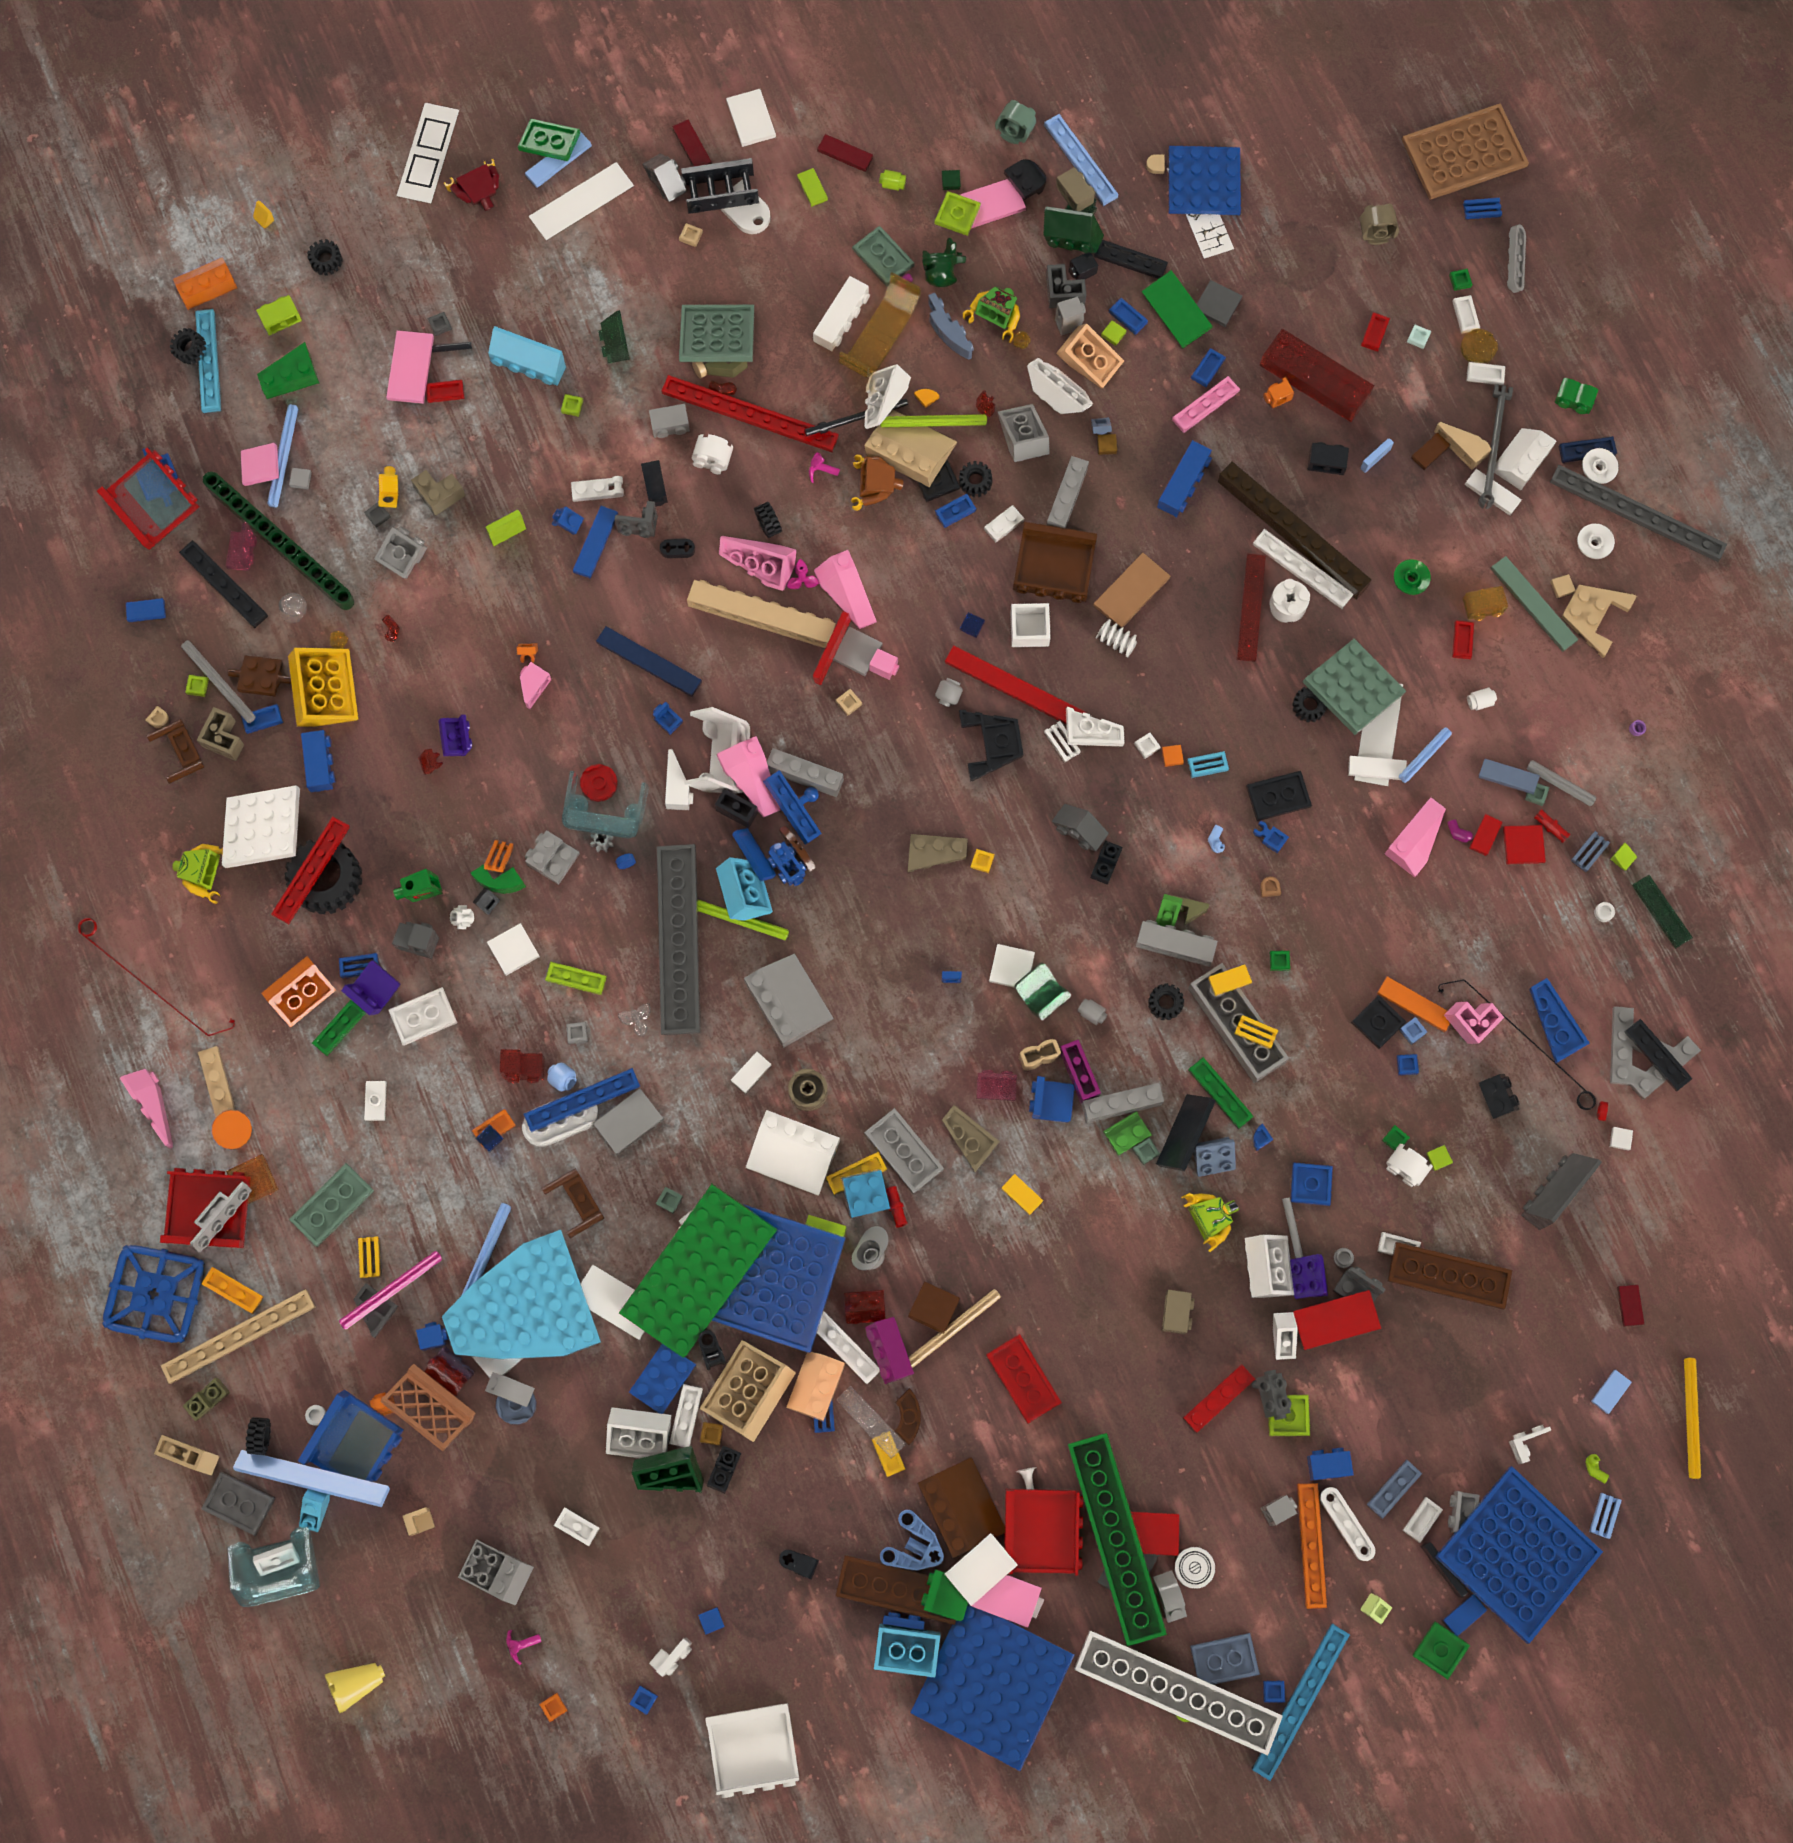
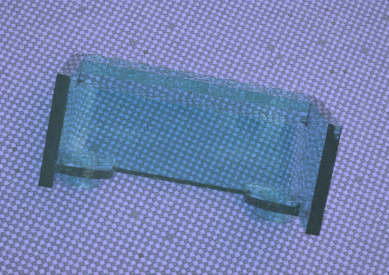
[562,771,649,839]

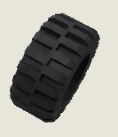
[284,838,362,914]

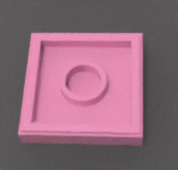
[241,443,279,486]

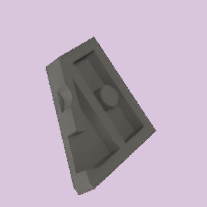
[354,1283,399,1338]

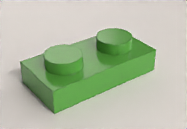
[1156,894,1183,927]

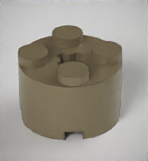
[1360,204,1399,245]
[788,1069,828,1111]

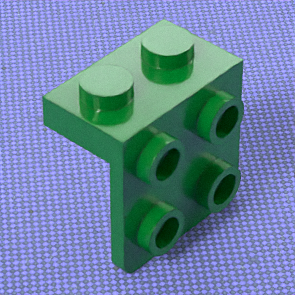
[921,1570,968,1621]

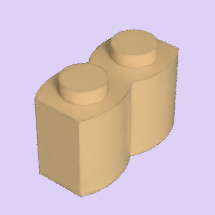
[1019,1039,1061,1071]

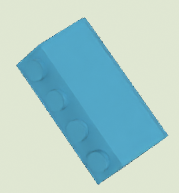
[488,326,566,386]

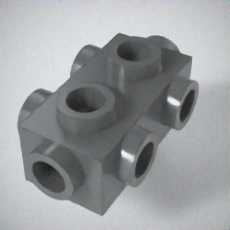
[1252,1370,1291,1420]

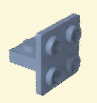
[1193,1137,1236,1177]

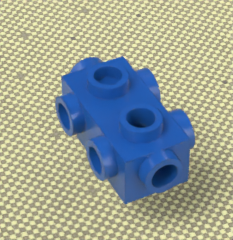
[767,842,806,886]

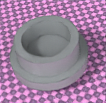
[1334,1248,1354,1268]

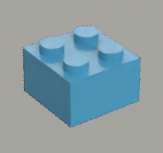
[841,1169,890,1218]

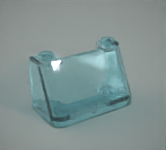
[227,1527,320,1607]

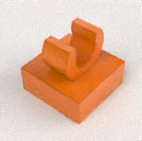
[517,643,538,663]

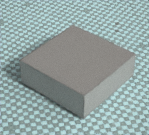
[289,468,312,489]
[566,1022,588,1044]

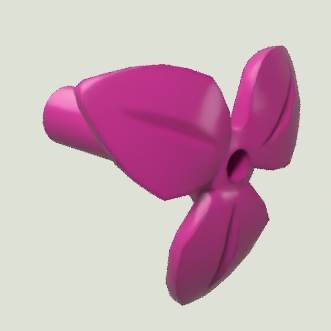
[809,452,840,483]
[787,559,819,589]
[506,1630,541,1665]

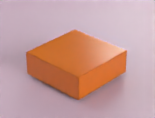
[1162,745,1184,767]
[539,1692,568,1722]

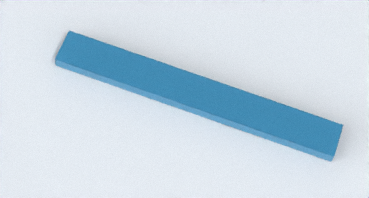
[1252,1624,1350,1781]

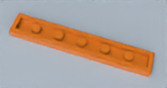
[1297,1483,1327,1609]

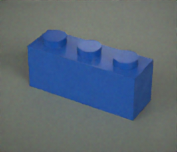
[301,730,335,792]

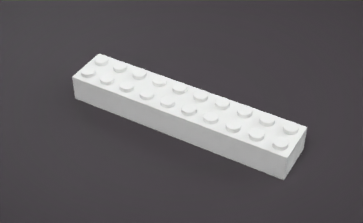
[1074,1631,1283,1756]

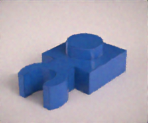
[1253,821,1289,853]

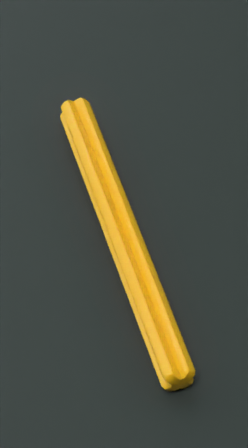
[1684,1358,1701,1479]

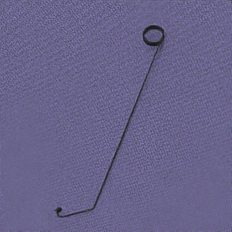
[1438,979,1596,1110]

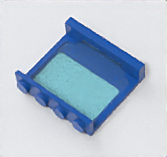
[298,1390,404,1482]

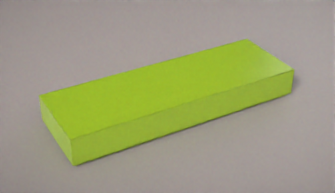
[545,962,607,995]

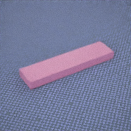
[1172,376,1240,433]

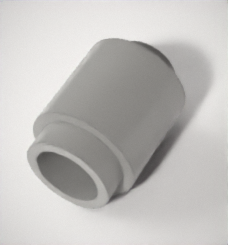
[1078,998,1108,1025]

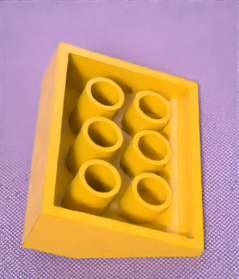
[288,648,358,727]

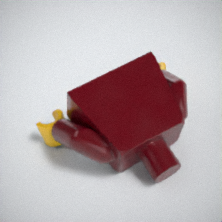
[444,159,499,211]

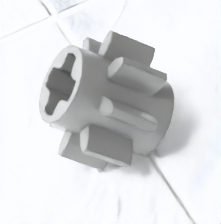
[590,829,614,853]

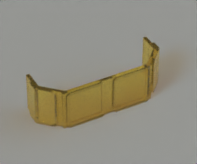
[839,272,921,378]

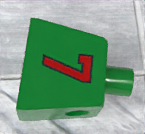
[393,869,443,902]

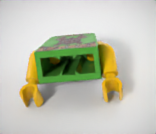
[963,287,1020,343]

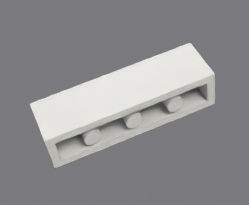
[813,276,870,351]

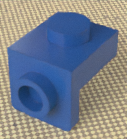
[552,507,584,535]
[653,702,683,735]

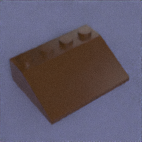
[917,1457,1005,1558]

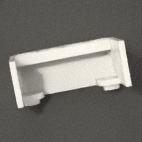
[684,707,750,794]

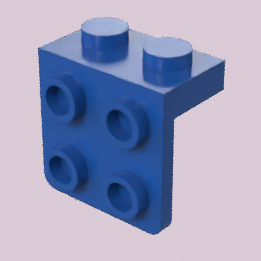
[1029,1076,1074,1123]

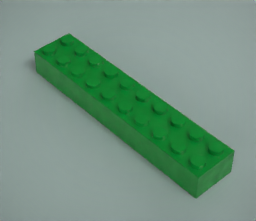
[1068,1433,1168,1646]

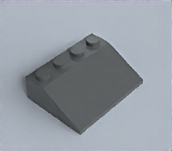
[1521,1153,1602,1230]

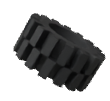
[307,239,343,276]
[170,328,206,364]
[959,461,992,497]
[754,501,782,538]
[1292,687,1327,722]
[1148,983,1184,1020]
[246,1417,271,1455]

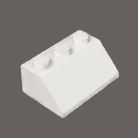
[1494,428,1556,490]
[1245,1235,1294,1298]
[606,1407,671,1458]

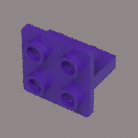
[1290,1254,1328,1299]

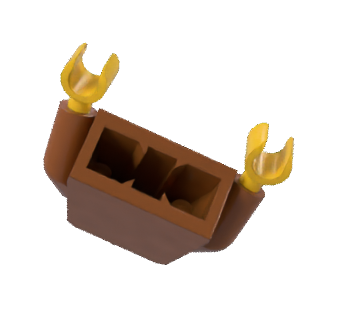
[851,454,903,511]

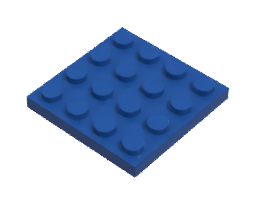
[1168,146,1241,215]

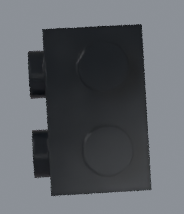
[1479,1074,1520,1119]

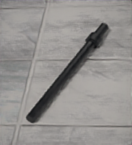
[804,398,908,436]

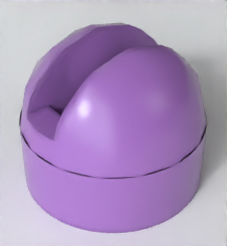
[1629,720,1646,736]

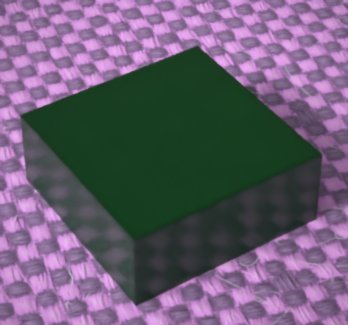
[942,170,961,190]

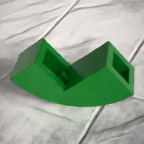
[471,865,526,894]

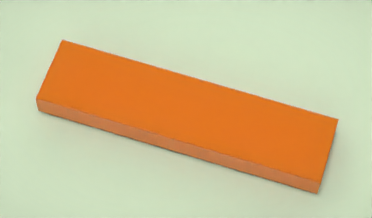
[1377,976,1450,1032]

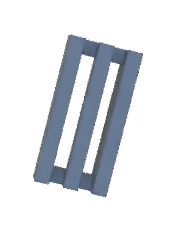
[1571,831,1610,872]

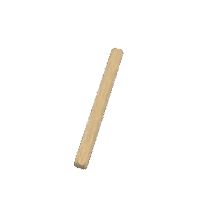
[908,1289,1001,1368]

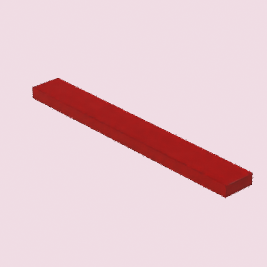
[945,645,1086,725]

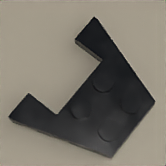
[959,710,1024,782]

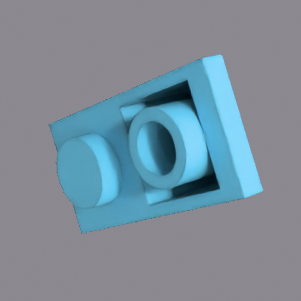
[299,1489,330,1532]

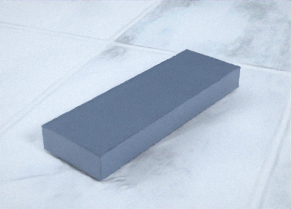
[1478,759,1540,795]
[1366,1460,1422,1519]

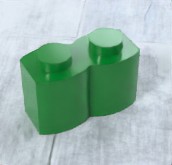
[1554,378,1599,414]

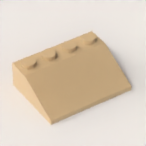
[864,410,957,487]
[700,1340,796,1442]

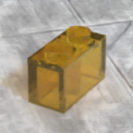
[1463,586,1508,621]

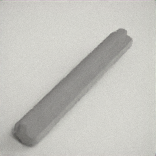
[1527,760,1596,806]

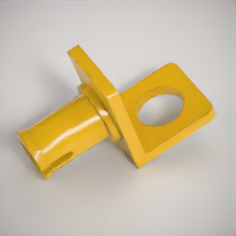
[378,466,398,508]

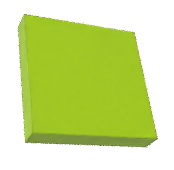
[935,191,981,236]
[486,510,526,546]
[1268,1395,1310,1436]

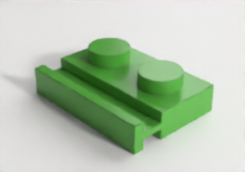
[1103,1111,1152,1156]

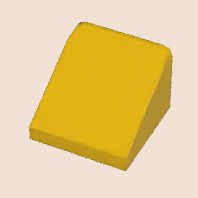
[253,200,274,228]

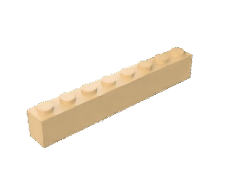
[687,580,836,648]

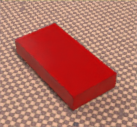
[1361,312,1390,352]
[426,380,465,403]
[1452,620,1474,660]
[1469,814,1503,856]

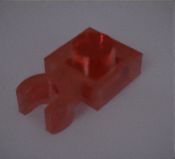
[976,390,995,417]

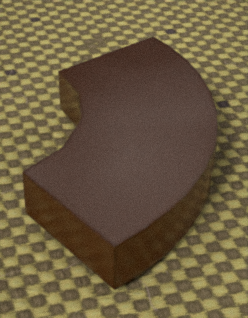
[779,826,815,871]
[895,1388,921,1445]

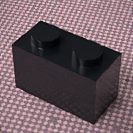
[1307,442,1349,475]
[715,789,758,829]

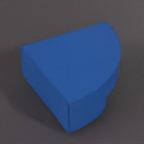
[1253,1123,1274,1151]

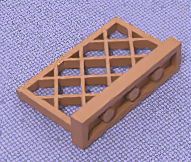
[380,1364,476,1451]

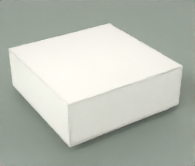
[1134,733,1161,759]
[1609,1127,1633,1151]

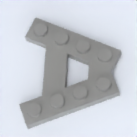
[1610,1006,1701,1100]

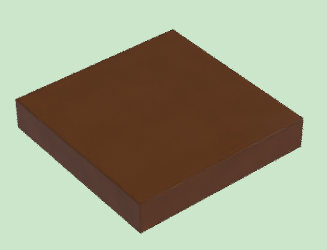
[908,1281,960,1334]

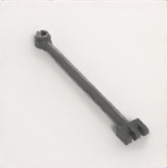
[1478,384,1513,509]

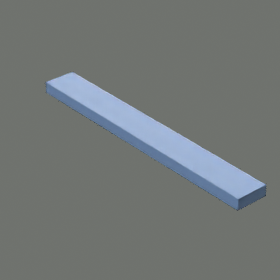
[233,1450,390,1507]

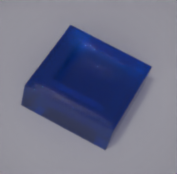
[960,612,985,638]
[476,1124,504,1153]

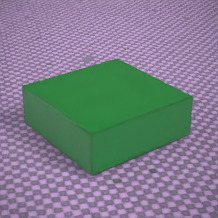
[1449,268,1473,291]
[1269,951,1290,971]
[1382,1125,1410,1151]

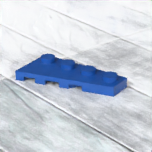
[1529,978,1590,1063]

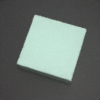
[1407,325,1431,349]

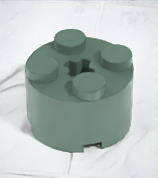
[995,100,1036,144]

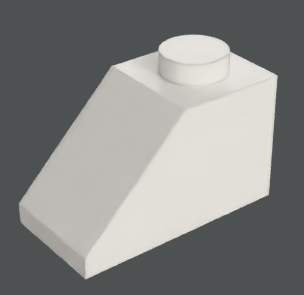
[1273,1312,1297,1360]

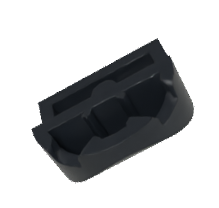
[1004,159,1047,200]

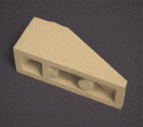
[1434,422,1492,470]
[154,1435,219,1475]

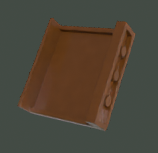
[1013,522,1097,603]

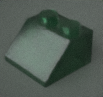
[598,310,630,364]

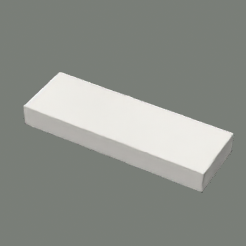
[1465,469,1522,515]
[1348,756,1407,780]
[669,1384,703,1447]

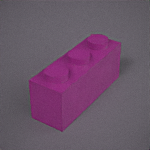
[1060,1039,1101,1104]
[865,1317,914,1384]

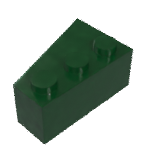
[631,1446,704,1493]

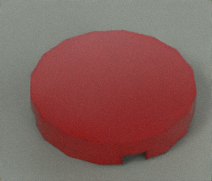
[580,764,618,802]

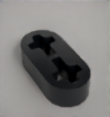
[660,539,695,558]

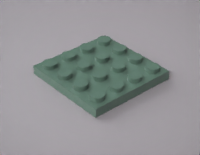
[679,305,754,362]
[1303,639,1406,735]

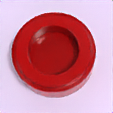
[1597,1101,1608,1121]

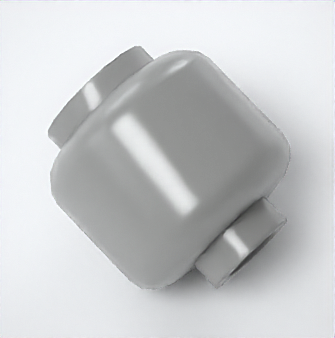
[935,678,963,707]

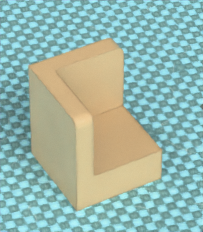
[403,1507,435,1536]

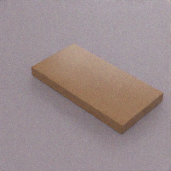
[1093,553,1170,628]

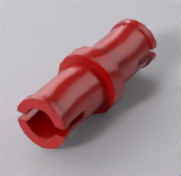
[1534,809,1571,843]
[886,1186,908,1228]

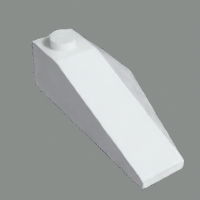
[865,364,911,429]

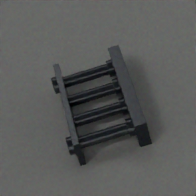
[681,158,759,214]

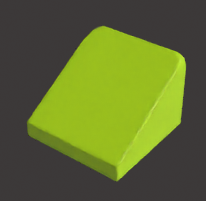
[1610,843,1637,871]

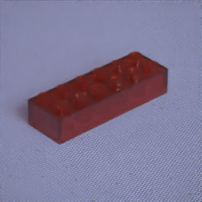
[1259,329,1375,422]

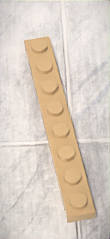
[161,1289,316,1384]

